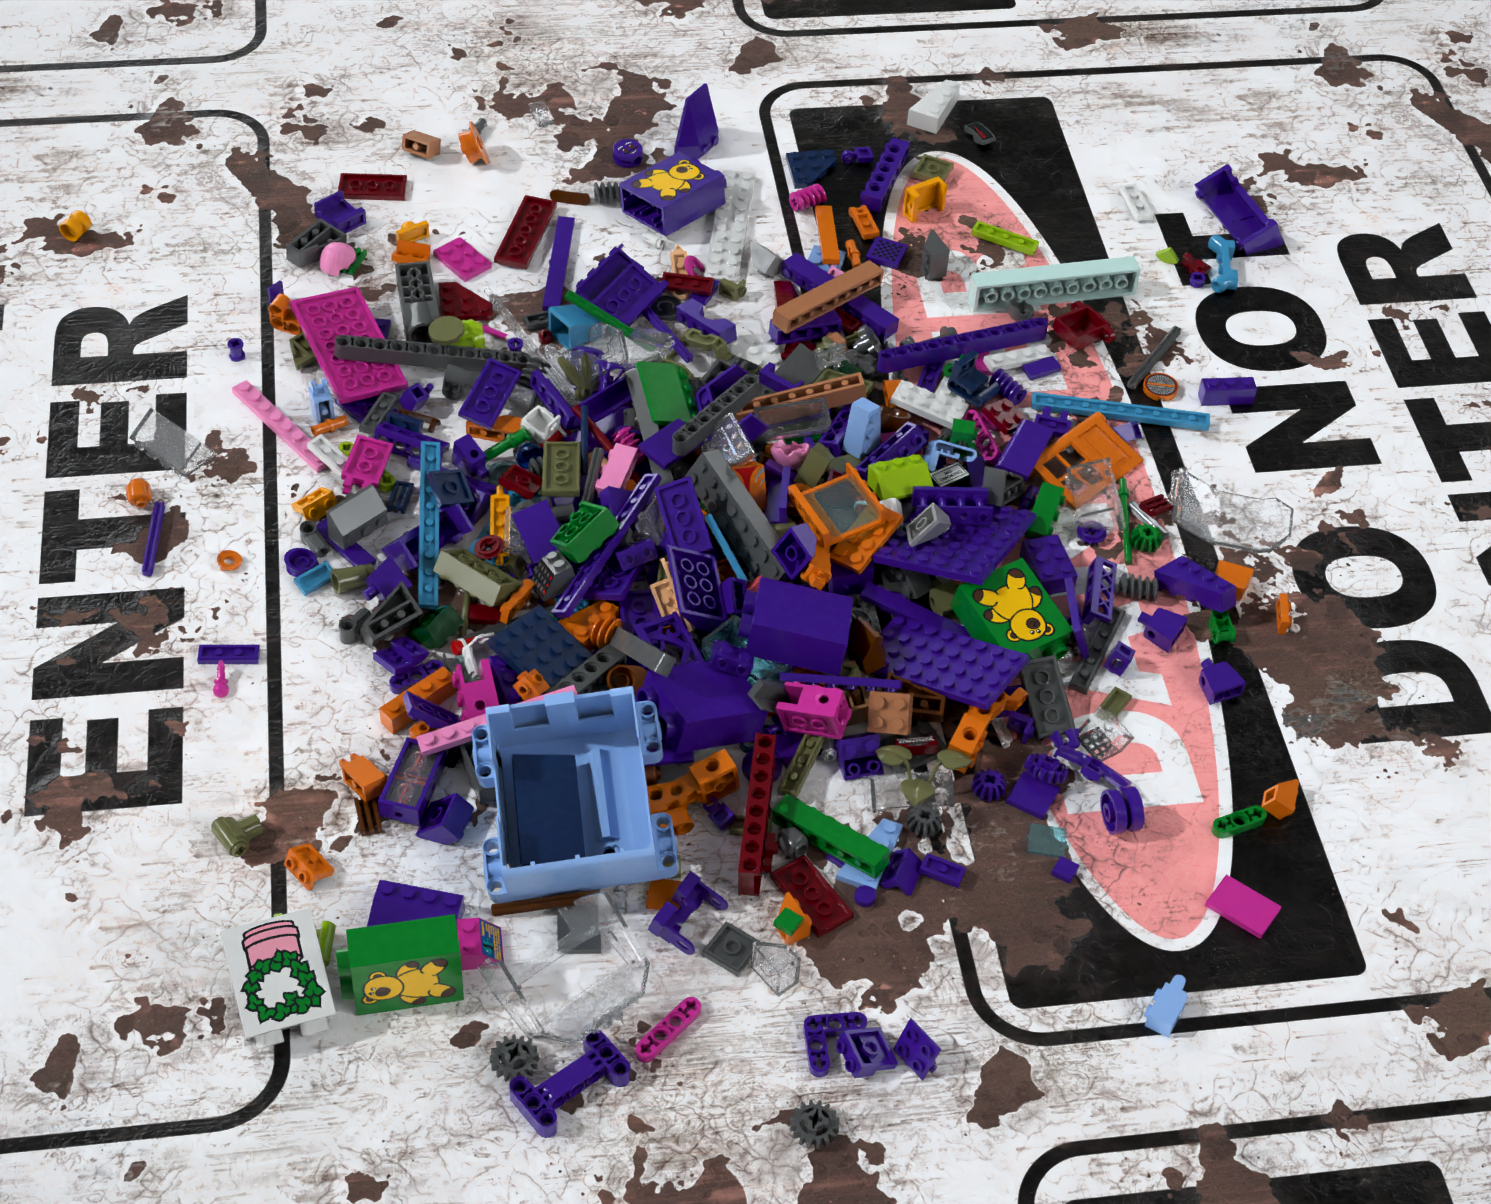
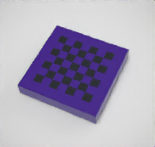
[865,236,908,270]

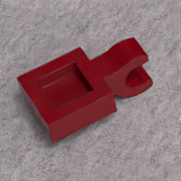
[1181,252,1212,276]

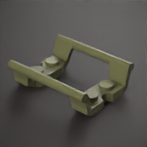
[653,328,733,380]

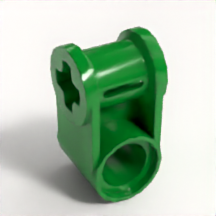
[1208,610,1236,644]

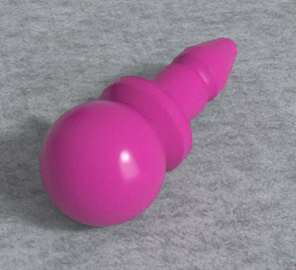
[213,660,229,698]

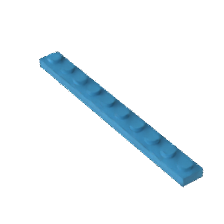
[1031,392,1210,431]
[418,441,440,609]

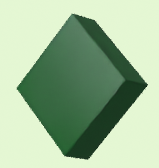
[773,907,804,936]

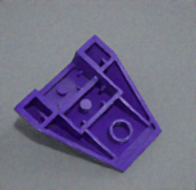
[674,83,719,159]

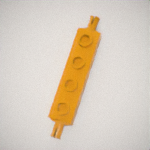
[490,485,510,566]

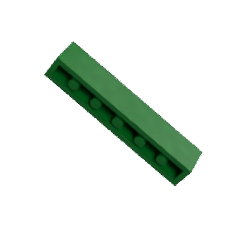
[772,794,890,879]

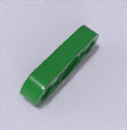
[1211,805,1267,839]

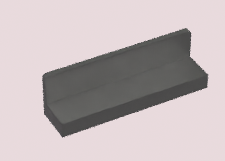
[748,679,791,713]

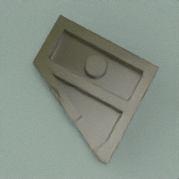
[289,332,317,371]

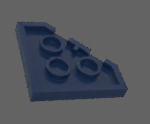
[785,149,836,189]

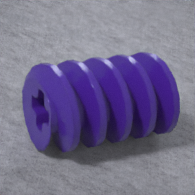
[989,368,1027,406]

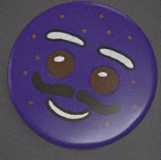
[613,139,643,168]

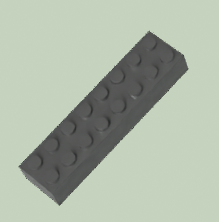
[685,449,791,583]

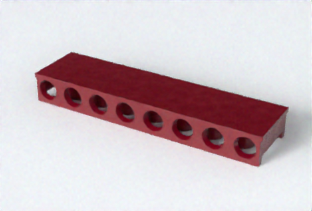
[738,732,776,896]

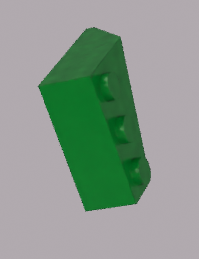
[550,501,620,564]

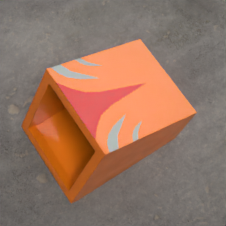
[729,460,767,511]

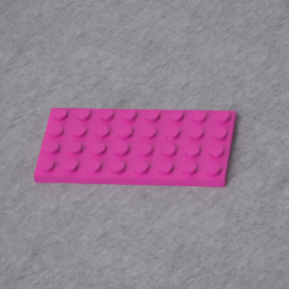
[290,286,408,405]

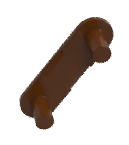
[550,189,591,206]
[398,409,441,433]

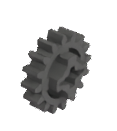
[490,1034,539,1082]
[790,1100,840,1149]

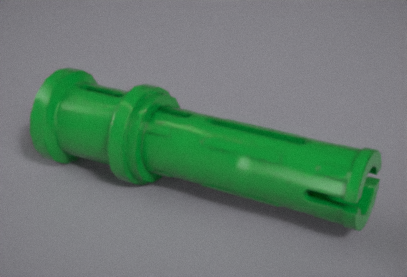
[483,425,532,462]

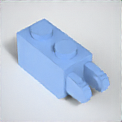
[308,377,335,425]
[1144,974,1188,1038]

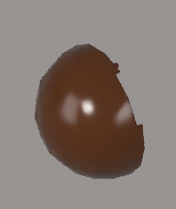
[873,402,911,433]

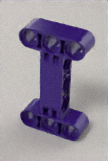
[509,1027,631,1138]

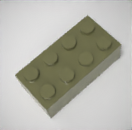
[433,547,522,607]

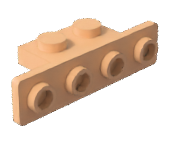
[649,558,695,632]

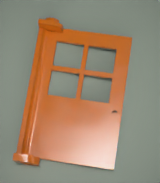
[1029,412,1144,511]

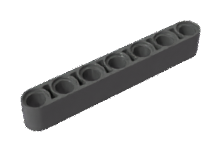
[672,373,759,456]
[609,626,677,678]

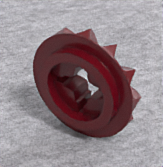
[474,535,505,561]

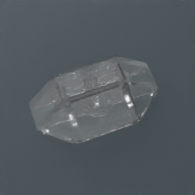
[709,412,758,467]

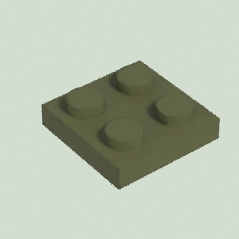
[912,154,954,182]

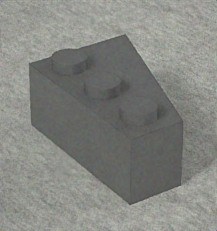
[359,581,423,648]

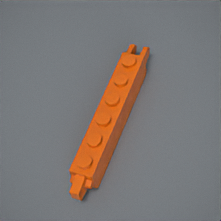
[798,517,832,590]

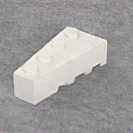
[907,79,961,134]

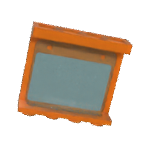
[788,462,887,548]

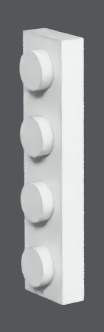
[983,344,1053,373]
[307,434,362,492]

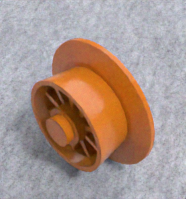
[458,121,490,165]

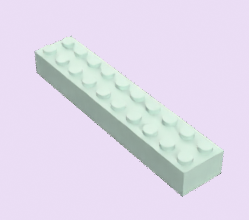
[968,256,1141,313]

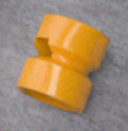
[59,210,92,242]

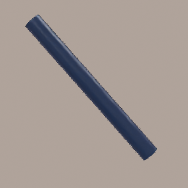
[581,405,588,475]

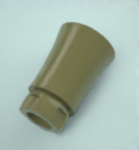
[330,564,375,595]

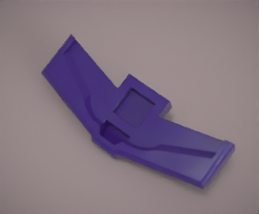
[1053,743,1132,789]

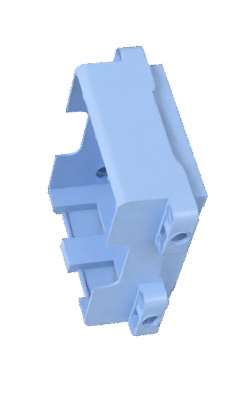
[472,686,679,903]

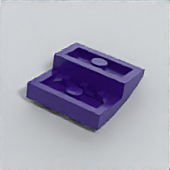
[373,636,429,676]

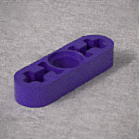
[389,660,444,695]

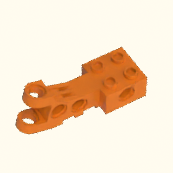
[948,687,1029,774]
[647,749,740,814]

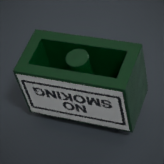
[930,461,971,487]

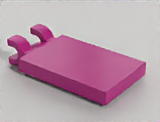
[341,434,394,495]

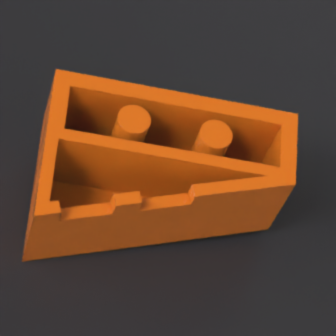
[558,600,619,651]

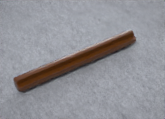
[491,889,598,916]

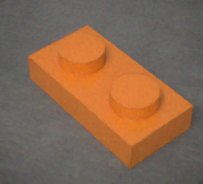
[1276,593,1292,635]

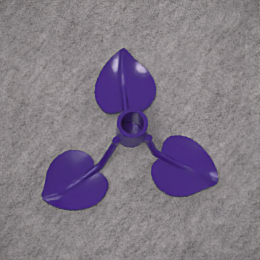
[572,346,634,392]

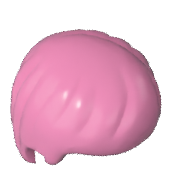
[320,242,356,276]
[771,439,812,470]

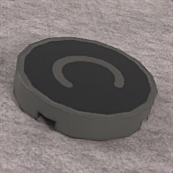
[649,294,682,322]

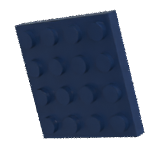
[486,605,593,695]

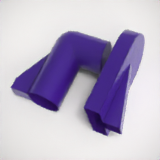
[1049,728,1080,749]

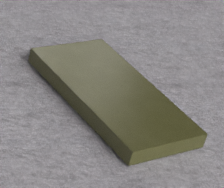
[542,442,581,497]

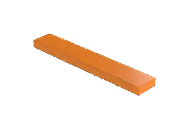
[815,205,840,265]

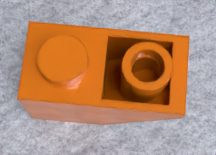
[1261,779,1299,820]
[776,892,812,946]

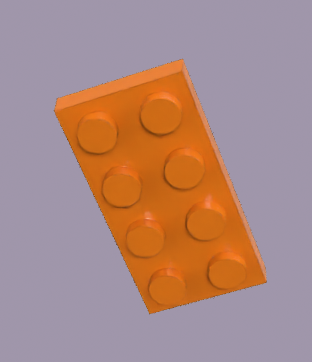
[830,506,904,575]

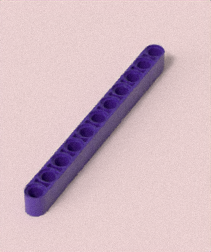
[877,317,1048,373]

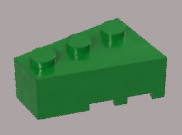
[1024,482,1066,539]

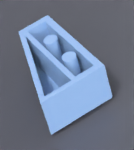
[842,397,881,459]

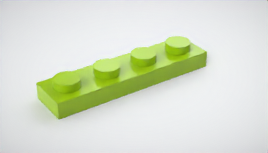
[971,221,1039,256]

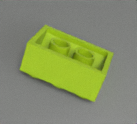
[867,454,934,501]

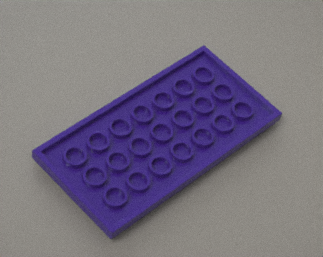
[859,616,1029,710]

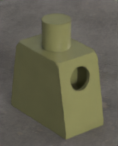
[928,579,959,620]

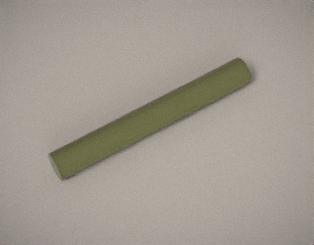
[458,591,472,639]

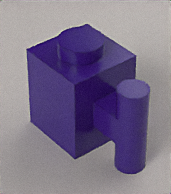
[398,382,434,412]

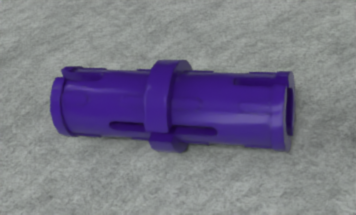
[1017,485,1039,510]

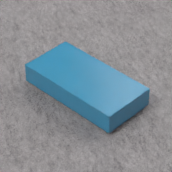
[293,561,332,596]

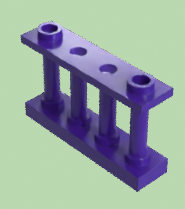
[912,486,993,525]

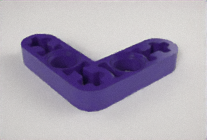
[803,1012,867,1078]

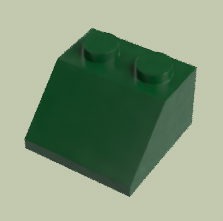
[406,604,464,649]

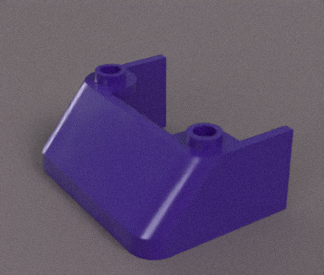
[696,363,770,446]
[381,503,475,573]

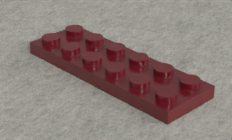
[494,195,557,270]

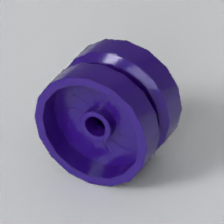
[1100,785,1145,835]

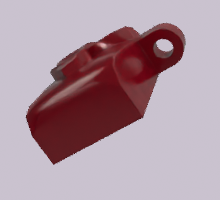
[1053,301,1116,350]

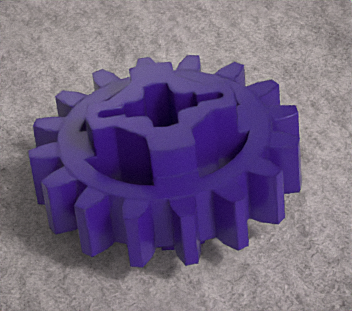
[1024,753,1069,784]

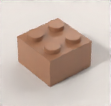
[867,691,914,735]

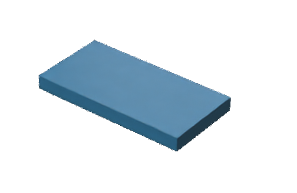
[704,514,749,584]

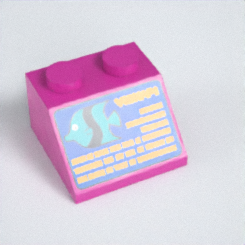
[457,917,504,970]

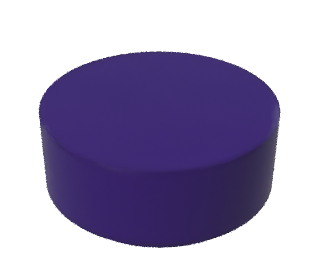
[854,885,876,907]

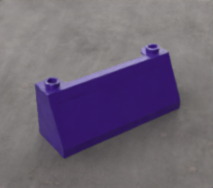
[1194,164,1284,255]

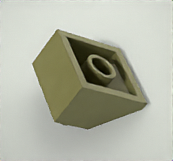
[794,442,834,488]

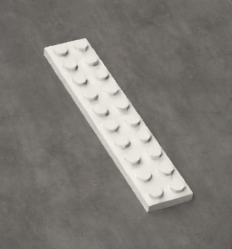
[704,170,756,284]

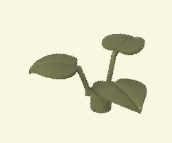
[875,745,973,807]

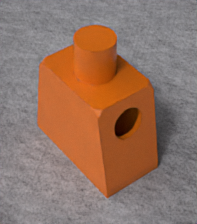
[1215,560,1254,601]

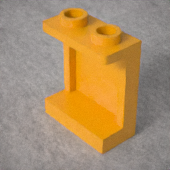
[902,176,948,223]

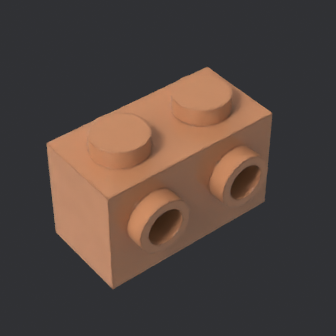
[402,130,441,159]

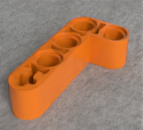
[268,294,303,335]

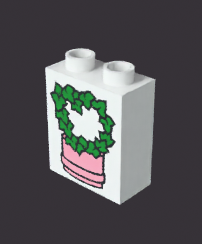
[220,908,336,1049]

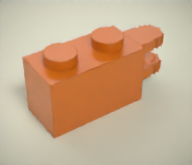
[339,753,387,802]

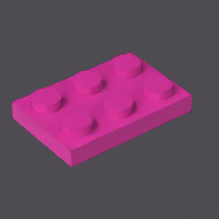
[433,237,492,282]

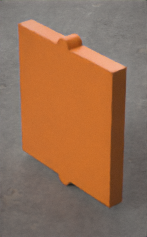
[646,879,682,910]

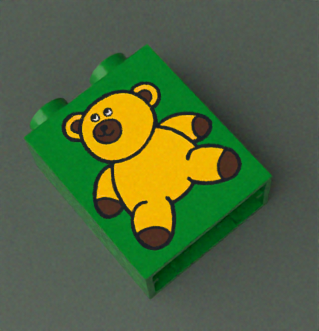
[950,558,1073,678]
[336,914,464,1016]

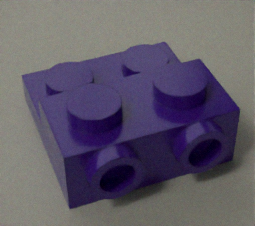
[710,639,754,680]
[836,1027,898,1078]

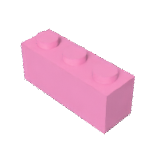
[595,443,638,498]

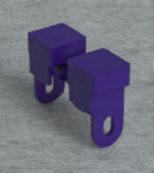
[647,871,729,955]

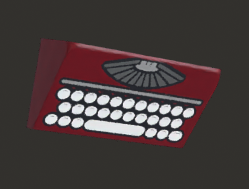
[894,736,939,756]

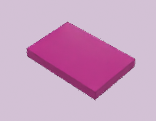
[1205,874,1282,939]

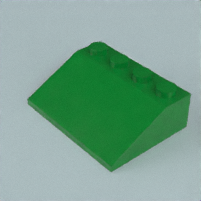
[636,361,698,428]

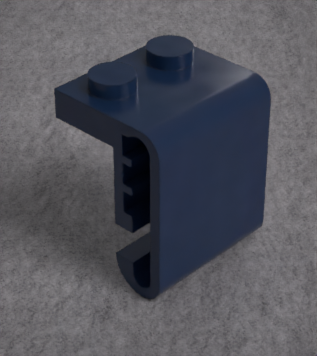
[947,350,1000,407]

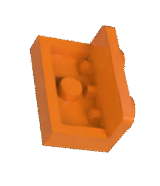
[391,240,431,264]

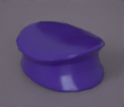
[284,548,319,577]

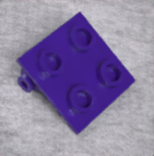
[893,1018,941,1081]

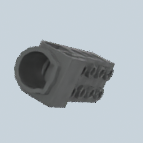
[395,261,440,344]

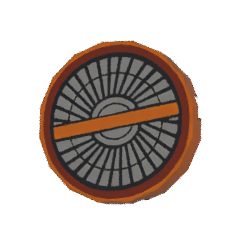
[1143,373,1179,401]

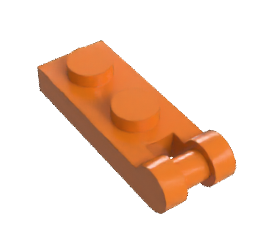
[849,205,880,240]
[500,579,534,624]

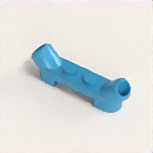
[1208,234,1238,293]

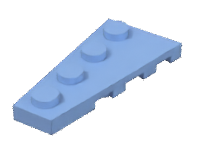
[835,818,903,892]

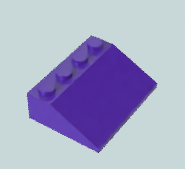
[666,545,729,634]
[367,880,465,927]

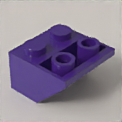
[834,732,884,781]

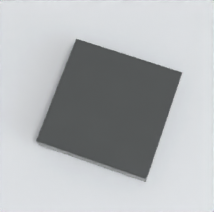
[702,921,762,977]

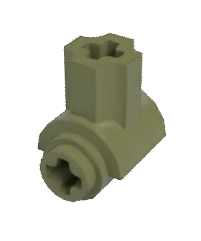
[211,814,263,857]

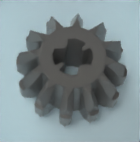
[906,803,942,839]

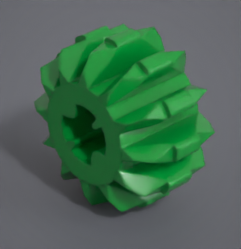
[1131,523,1163,554]

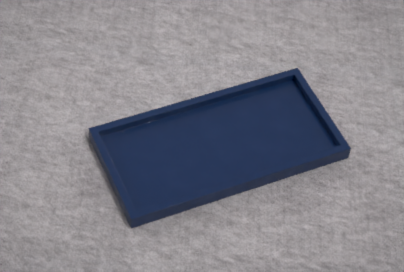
[512,754,585,867]

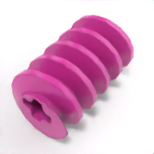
[789,183,827,212]
[612,426,647,466]

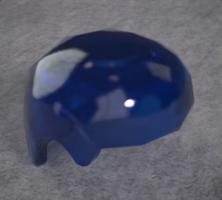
[516,442,543,470]

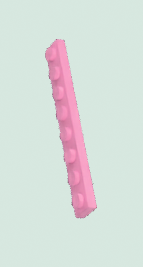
[232,380,328,473]
[416,685,578,757]

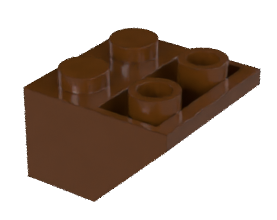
[846,616,886,676]

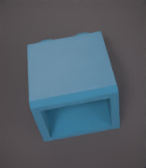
[548,304,604,353]

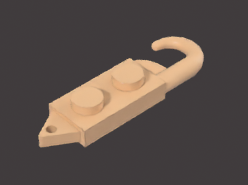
[670,244,691,300]

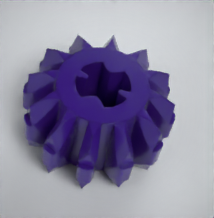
[971,767,1007,803]

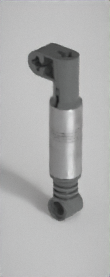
[442,364,568,418]

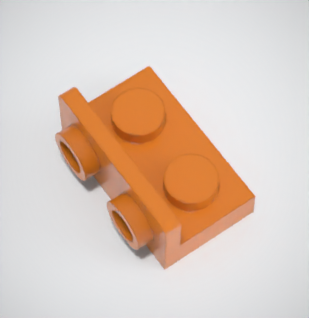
[284,843,335,891]

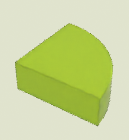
[1156,247,1179,264]

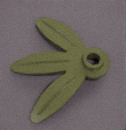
[558,353,607,402]

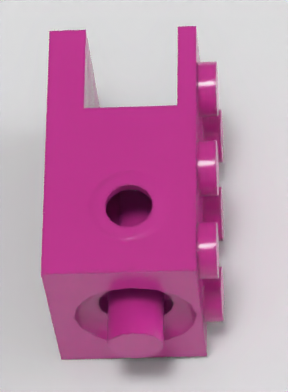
[452,658,499,722]
[776,682,852,740]

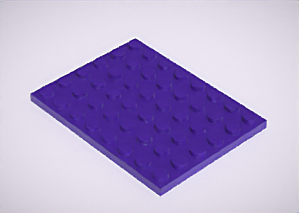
[873,504,1036,586]

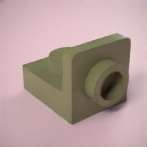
[719,278,747,302]

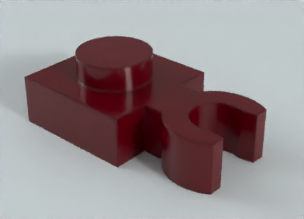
[763,832,779,872]

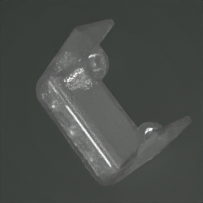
[861,770,955,815]

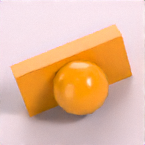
[396,220,430,242]

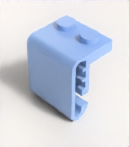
[921,440,977,472]

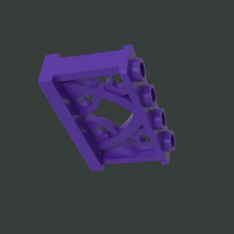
[632,611,705,666]

